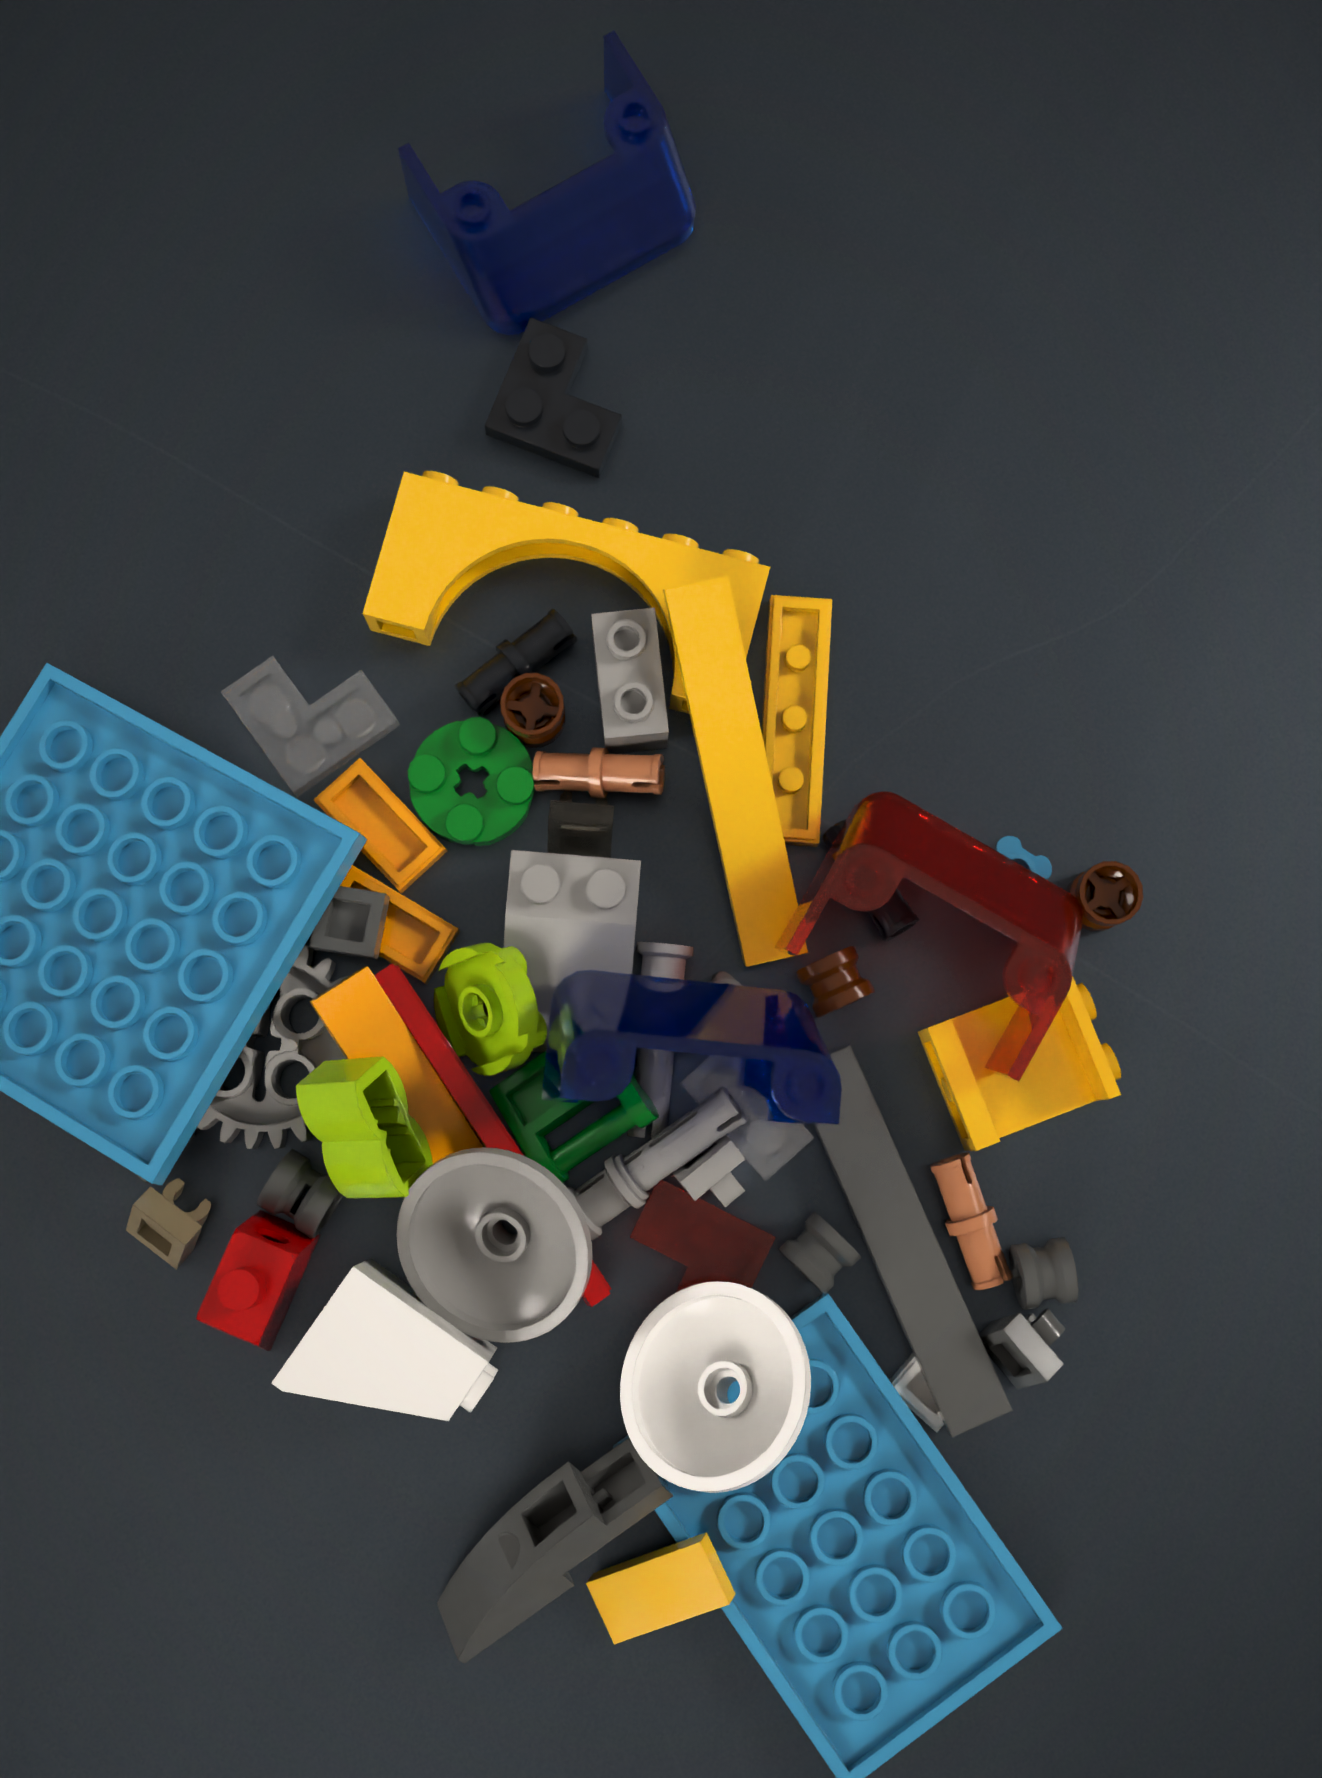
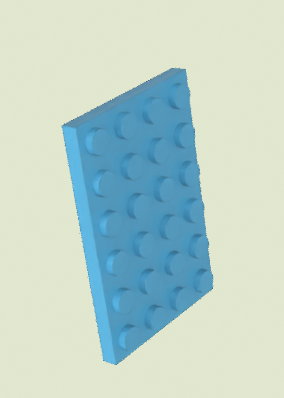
[613,1293,1063,1778]

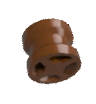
[796,945,875,1018]

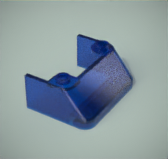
[398,31,696,335]

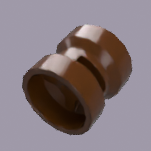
[500,673,566,748]
[1065,861,1143,931]

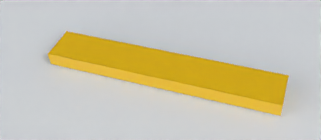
[663,575,808,967]

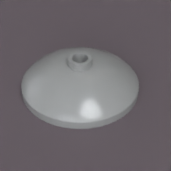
[396,1147,593,1343]

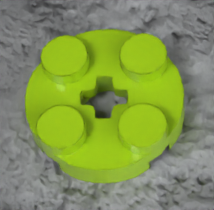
[433,942,547,1076]

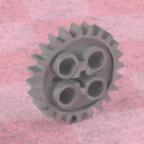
[197,945,348,1149]

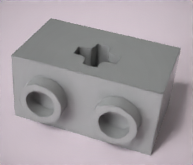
[591,607,669,754]

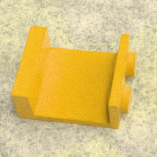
[918,973,1121,1151]

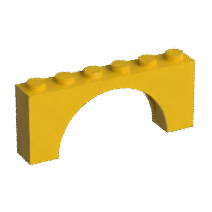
[362,471,770,714]

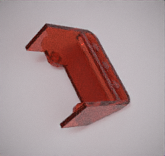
[775,791,1083,1082]

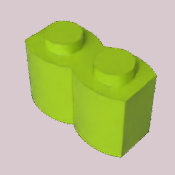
[296,1056,433,1198]

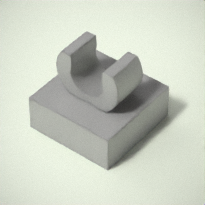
[672,1135,746,1207]

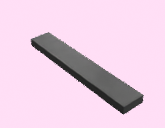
[790,1045,1013,1437]

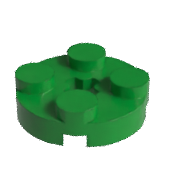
[408,717,535,846]

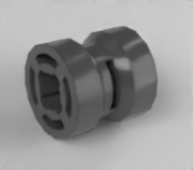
[257,1149,343,1239]

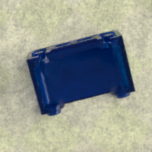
[542,970,842,1125]

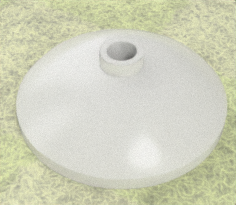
[620,1281,811,1493]

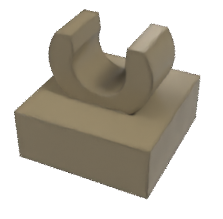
[126,1178,211,1270]

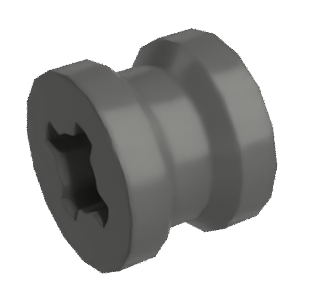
[778,1211,861,1295]
[1009,1237,1079,1310]

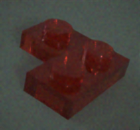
[630,1180,776,1293]

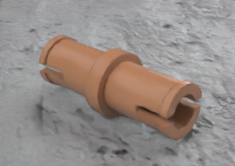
[533,747,665,798]
[930,1152,1013,1290]

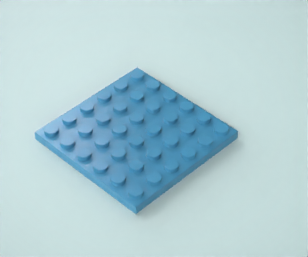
[0,663,367,1185]

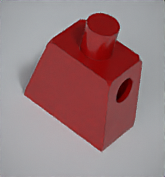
[196,1210,321,1351]

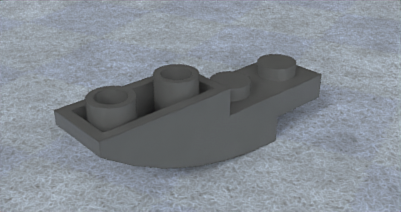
[437,1438,673,1664]

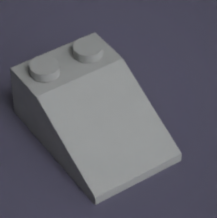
[503,850,641,1060]

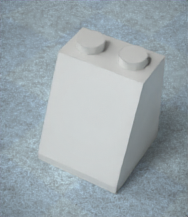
[272,1258,498,1421]

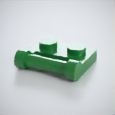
[489,1018,659,1183]

